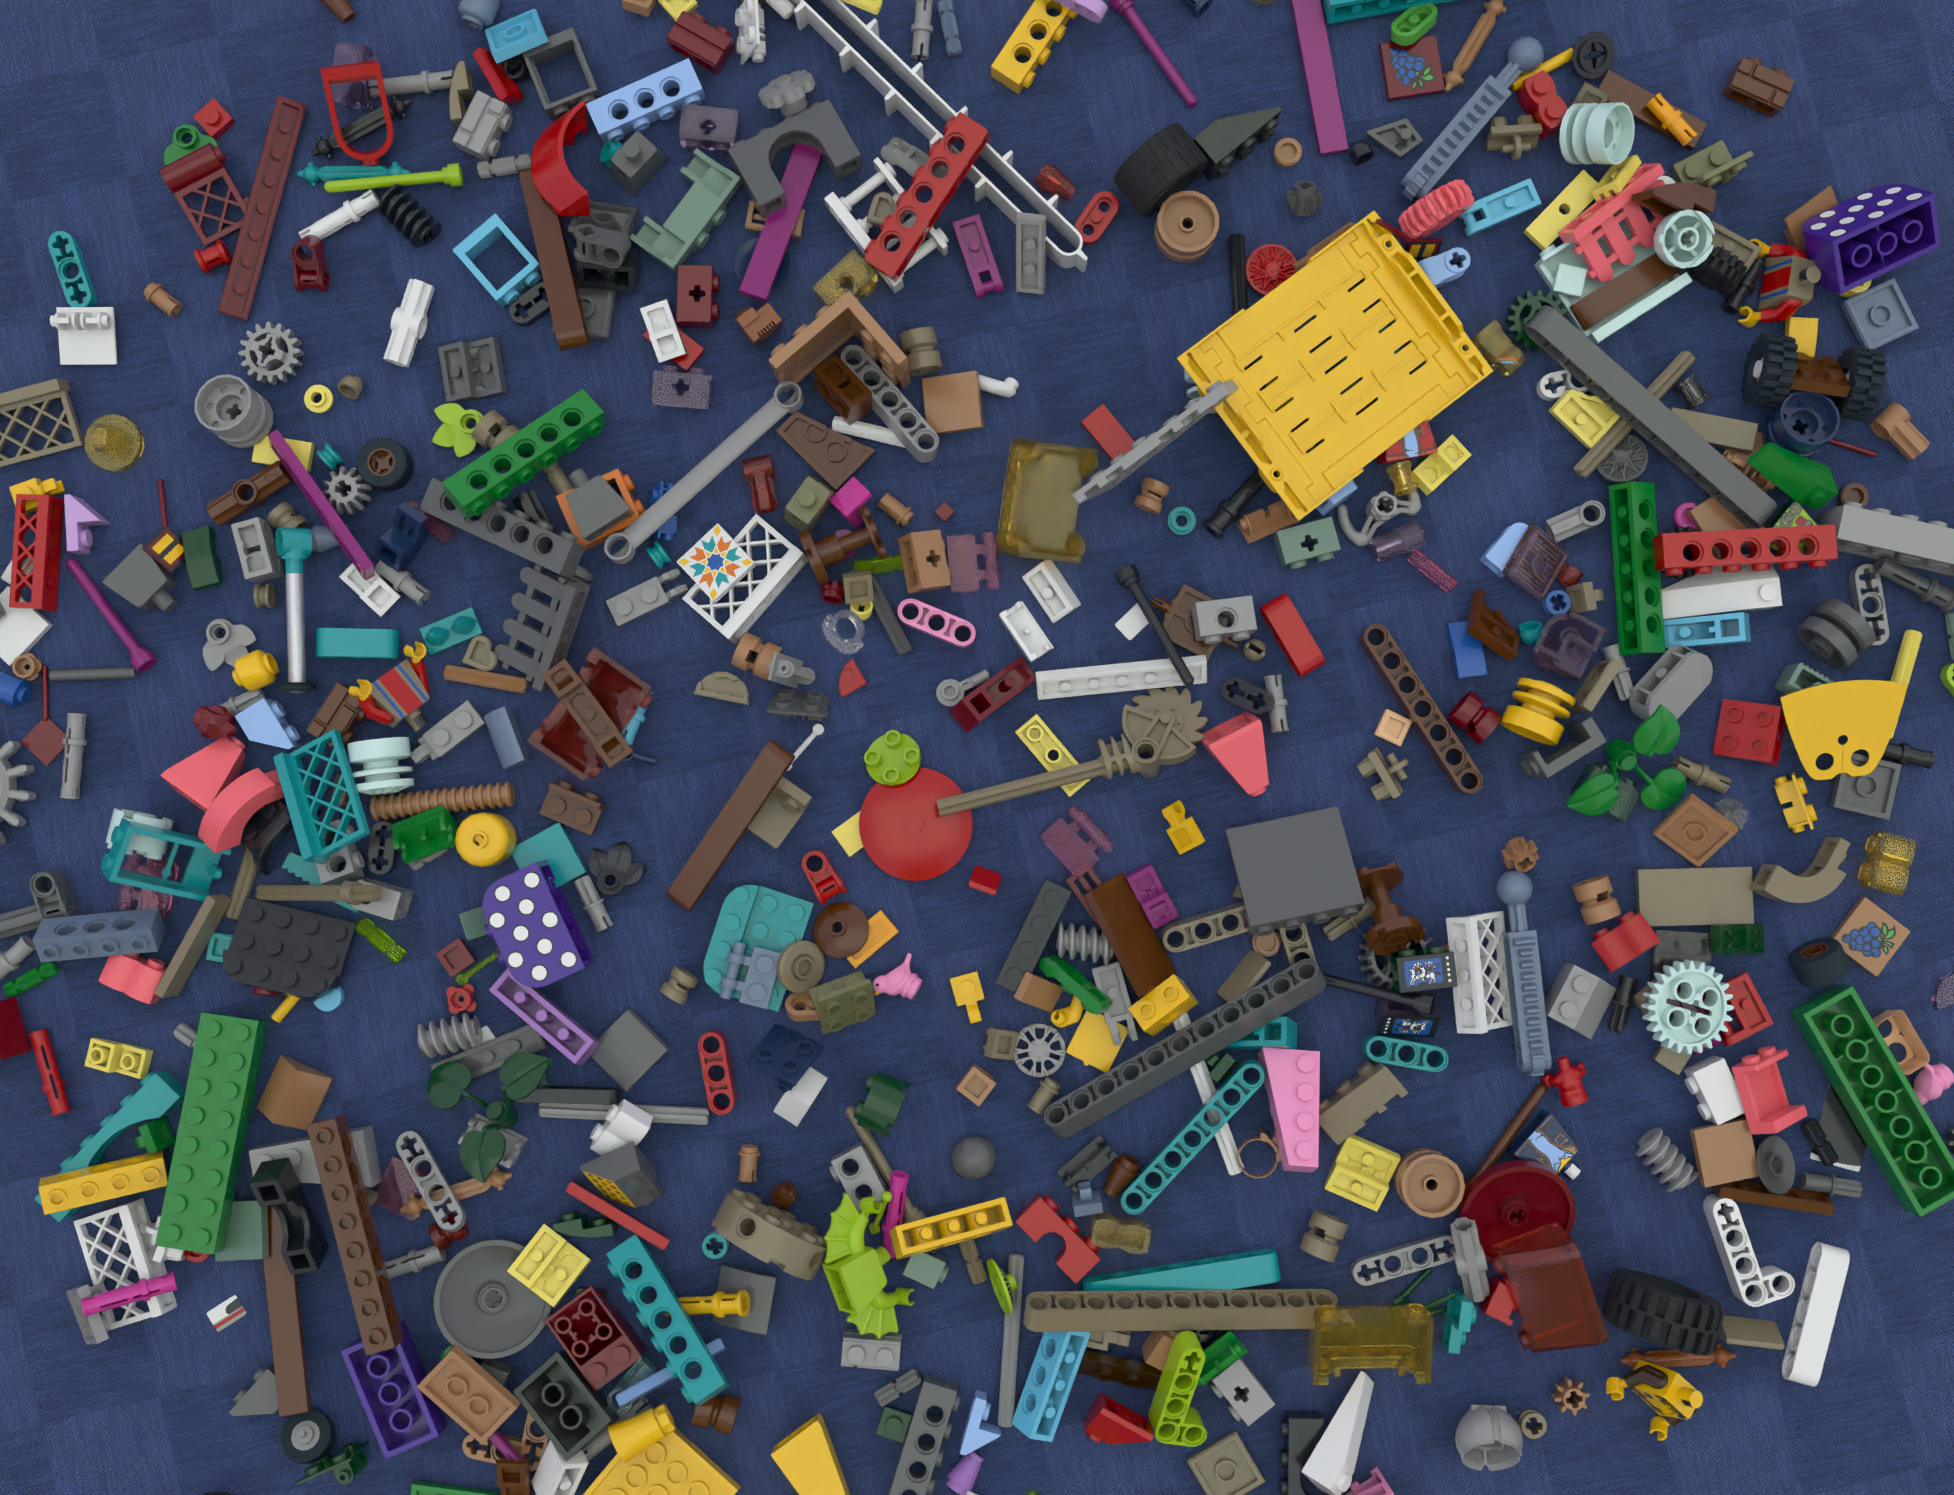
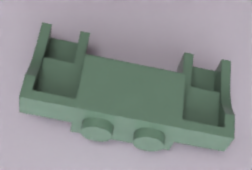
[629,148,742,273]

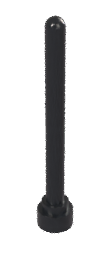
[1115,564,1194,686]
[1307,973,1436,1017]

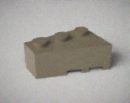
[1319,1061,1408,1146]

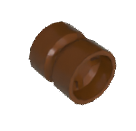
[691,1393,741,1435]

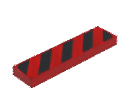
[566,1180,672,1250]

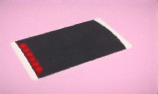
[1810,1082,1866,1172]

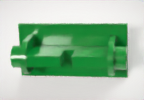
[1197,1330,1248,1386]

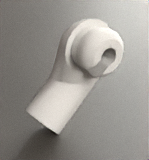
[979,375,1019,398]

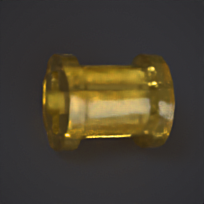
[1386,460,1419,497]

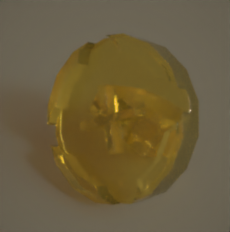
[84,414,144,472]

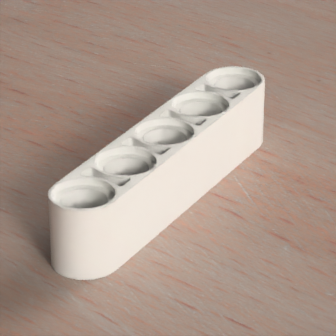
[1782,1242,1850,1387]

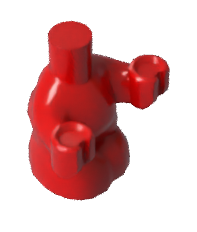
[1541,1056,1589,1107]

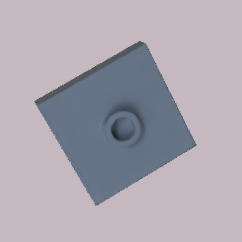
[1840,278,1919,349]

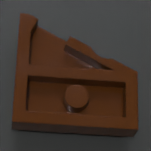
[1467,588,1520,661]

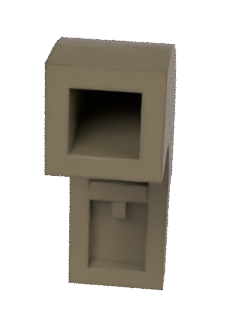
[1750,837,1851,903]

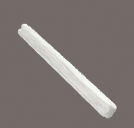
[1173,1012,1244,1175]

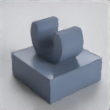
[1071,1180,1103,1217]

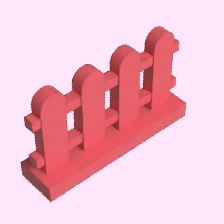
[1558,163,1665,282]

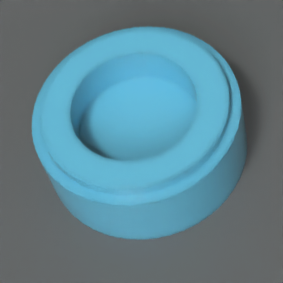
[313,985,344,1011]

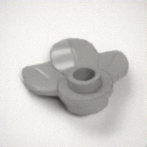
[203,619,257,671]

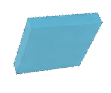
[485,9,549,64]

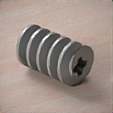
[1056,921,1113,965]
[417,1013,482,1058]
[1635,1127,1699,1192]

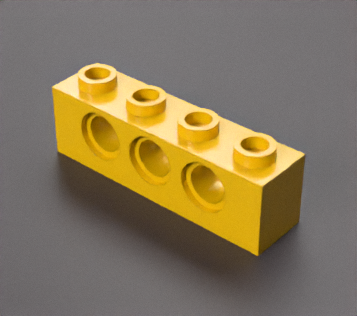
[991,0,1078,95]
[38,1150,168,1215]
[889,1197,1013,1260]

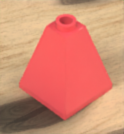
[1200,711,1269,797]
[160,736,247,812]

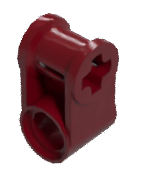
[291,235,330,292]

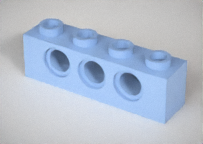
[586,58,706,144]

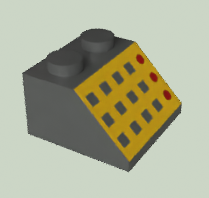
[580,1141,662,1208]

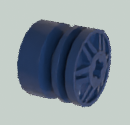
[1761,390,1840,459]

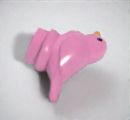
[873,953,923,1000]
[1913,1063,1954,1106]

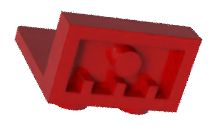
[1713,699,1786,767]

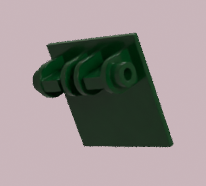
[297,1441,369,1485]

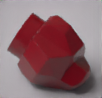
[193,705,237,739]

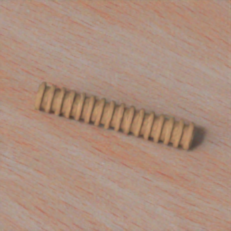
[370,781,515,821]

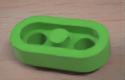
[1390,3,1438,46]

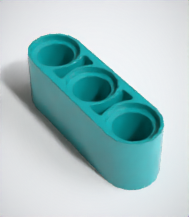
[315,628,399,659]
[1361,1033,1448,1072]

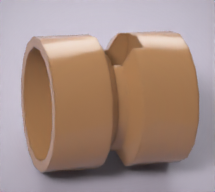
[731,632,783,681]
[1572,875,1621,925]

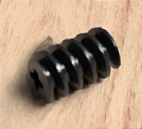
[378,184,442,248]

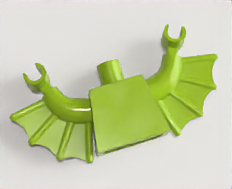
[821,1193,914,1339]

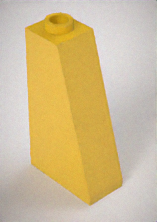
[771,1412,850,1495]

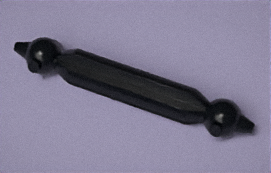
[311,96,412,159]

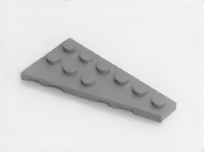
[1072,379,1239,504]

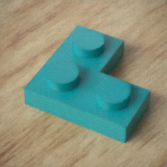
[1442,1288,1476,1354]

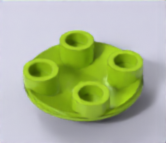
[864,730,921,786]

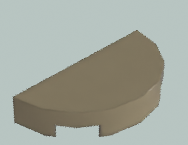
[693,672,750,706]

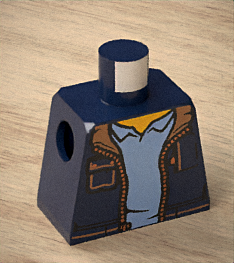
[1507,1109,1581,1181]

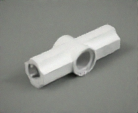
[383,279,435,368]

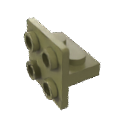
[808,970,876,1034]

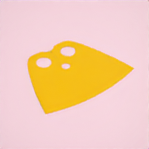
[1780,680,1908,780]

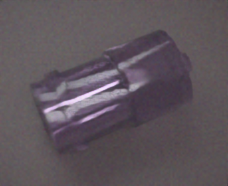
[1369,520,1425,563]

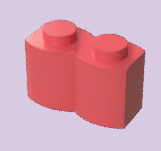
[98,953,167,1004]

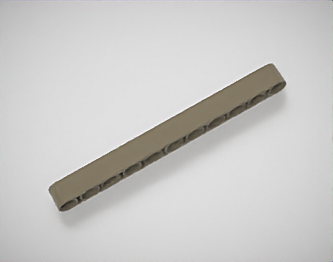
[1023,1289,1337,1332]

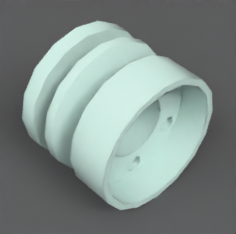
[1559,102,1635,164]
[347,737,415,795]

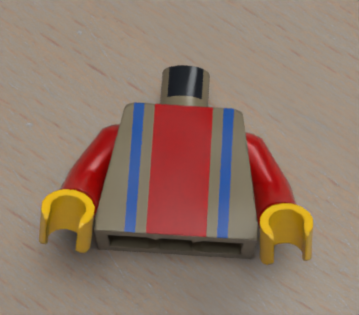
[1738,239,1821,328]
[348,641,430,732]

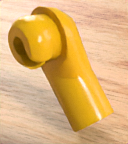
[1051,995,1084,1028]

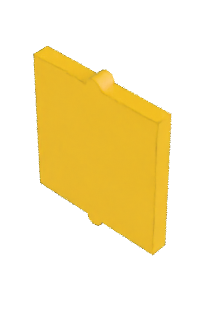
[1066,1011,1128,1072]

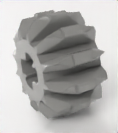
[322,467,373,515]

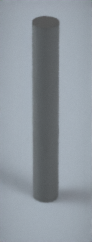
[49,667,139,681]

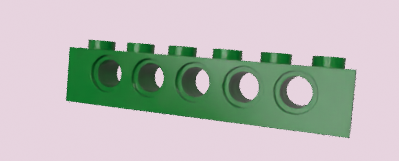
[442,389,606,520]
[1608,481,1665,656]

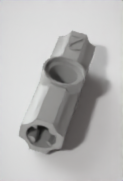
[1450,1217,1490,1302]

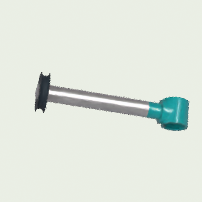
[275,527,319,694]

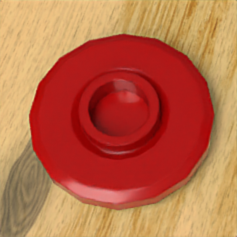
[1246,244,1297,296]

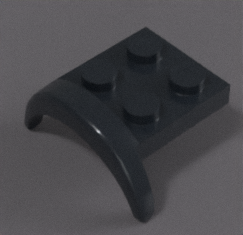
[241,798,321,876]

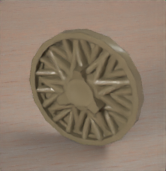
[777,940,825,993]

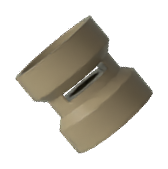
[267,501,309,528]
[659,965,699,1005]

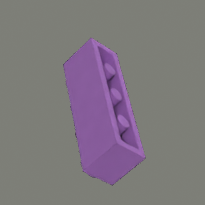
[489,968,601,1065]

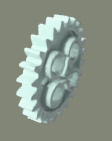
[1641,959,1734,1054]

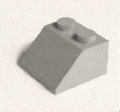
[1544,962,1617,1040]

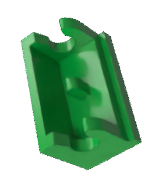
[391,805,457,864]

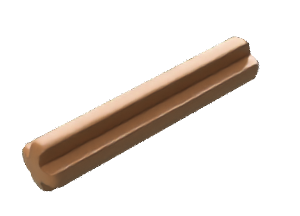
[443,665,528,694]

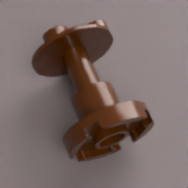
[798,505,888,585]
[1356,862,1425,955]

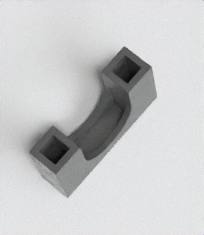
[728,99,862,218]

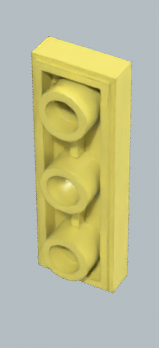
[1523,169,1598,251]
[1015,714,1091,797]

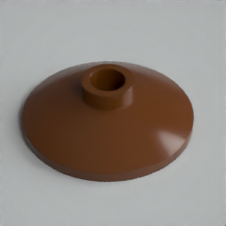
[813,902,869,958]

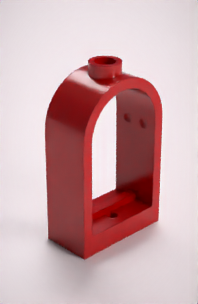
[320,60,394,166]

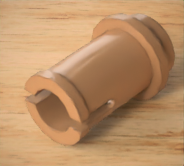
[143,282,183,318]
[877,492,915,527]
[738,1144,761,1182]

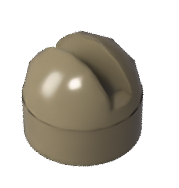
[337,374,363,399]
[1243,639,1266,662]

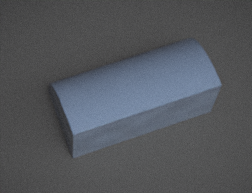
[484,706,532,771]

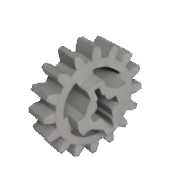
[238,321,304,385]

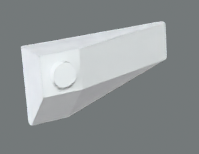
[1661,554,1783,620]
[1301,1371,1374,1495]

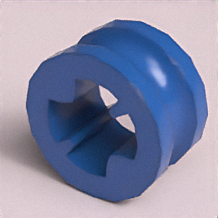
[1542,590,1571,617]

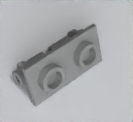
[768,652,815,689]

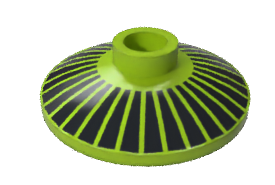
[987,1258,1017,1315]

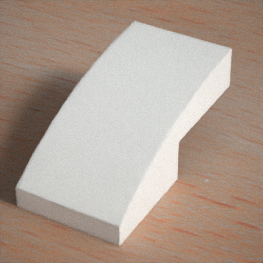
[640,299,686,363]
[339,564,401,617]

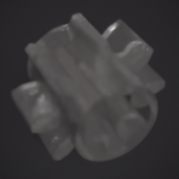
[1714,798,1748,830]

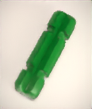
[3,961,60,998]

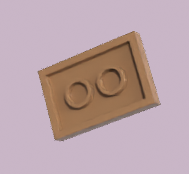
[417,1345,521,1444]

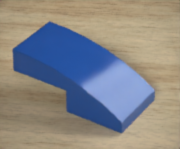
[1446,621,1487,679]

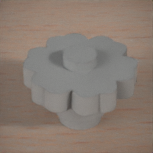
[758,70,815,117]

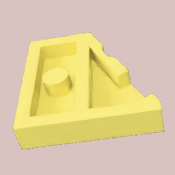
[1548,389,1620,449]

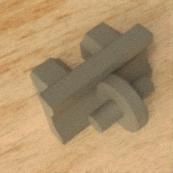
[1485,115,1543,161]
[1357,747,1409,801]

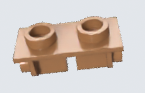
[1237,500,1300,544]

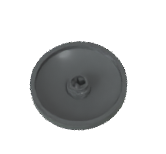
[433,1239,551,1359]

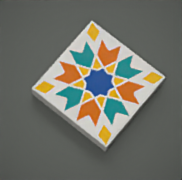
[677,523,757,604]

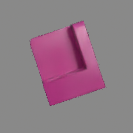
[829,476,872,529]

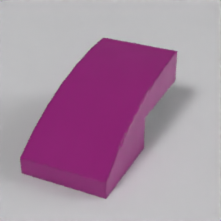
[1125,863,1179,930]

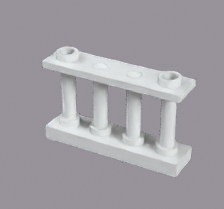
[824,157,949,294]

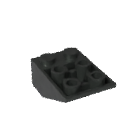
[1193,107,1282,181]

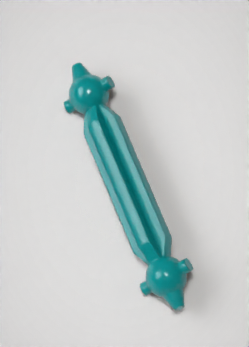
[297,161,411,186]

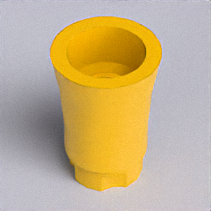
[608,1403,676,1463]

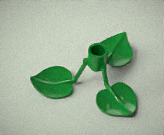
[1565,704,1686,816]

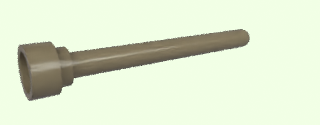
[845,1105,927,1224]

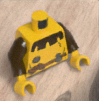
[1606,1360,1703,1441]

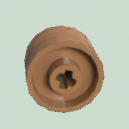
[1154,191,1219,263]
[1393,1148,1465,1218]

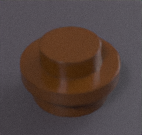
[771,1181,798,1209]

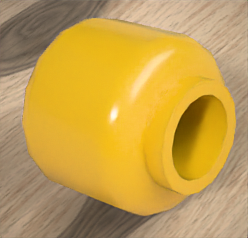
[232,650,279,691]

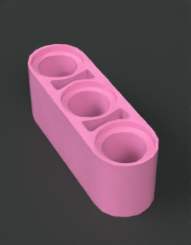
[898,598,976,648]

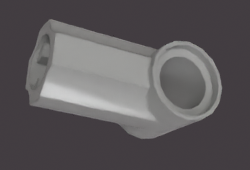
[1544,500,1606,544]

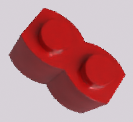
[1516,70,1568,140]
[1591,911,1661,973]

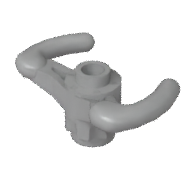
[1337,471,1421,547]

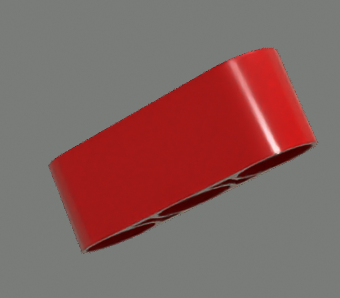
[1259,593,1326,678]
[698,1030,737,1115]

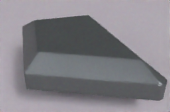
[1366,118,1423,159]

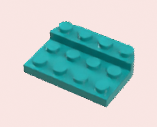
[703,884,815,1012]

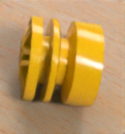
[1500,678,1576,746]

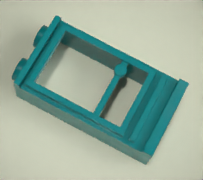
[101,818,231,901]

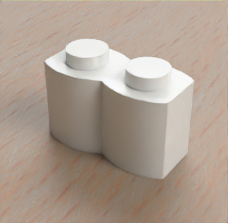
[590,1099,653,1156]

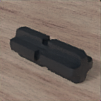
[1801,1118,1839,1166]

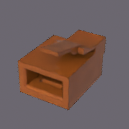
[734,303,783,348]

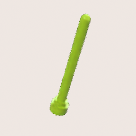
[324,163,463,193]

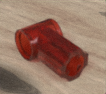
[742,454,779,513]

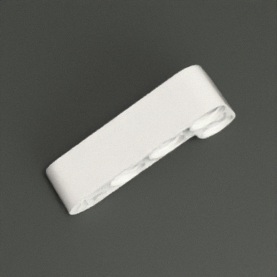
[1703,1193,1795,1307]

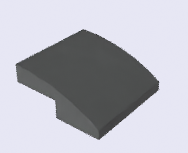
[438,337,507,403]
[591,1008,670,1092]
[712,1263,777,1335]

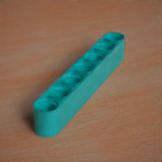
[1121,1059,1265,1215]
[1081,1249,1281,1291]

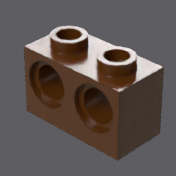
[814,354,872,425]

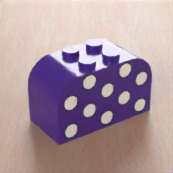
[1802,184,1941,294]
[482,859,595,988]

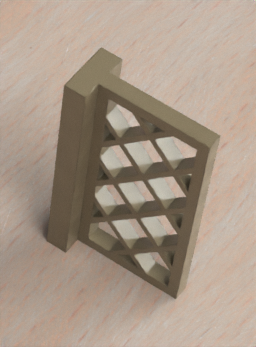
[0,378,85,468]

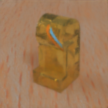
[1471,319,1526,377]

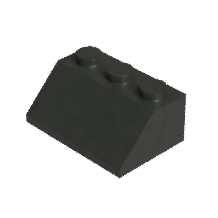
[513,1351,620,1461]

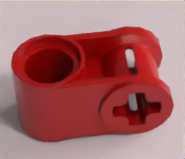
[802,849,848,906]

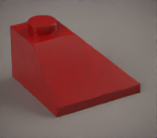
[1083,1392,1154,1444]

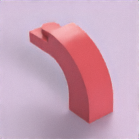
[198,768,284,854]

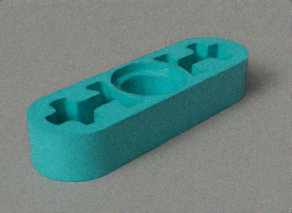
[48,231,97,307]

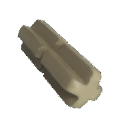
[958,1239,987,1284]

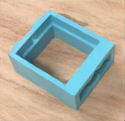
[453,213,542,308]

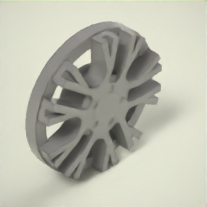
[1013,1023,1066,1077]

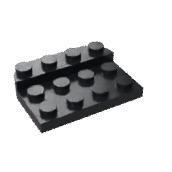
[223,897,359,1001]

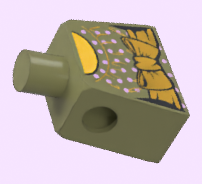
[784,476,837,533]

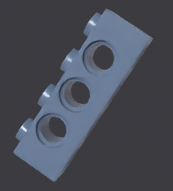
[33,908,166,962]

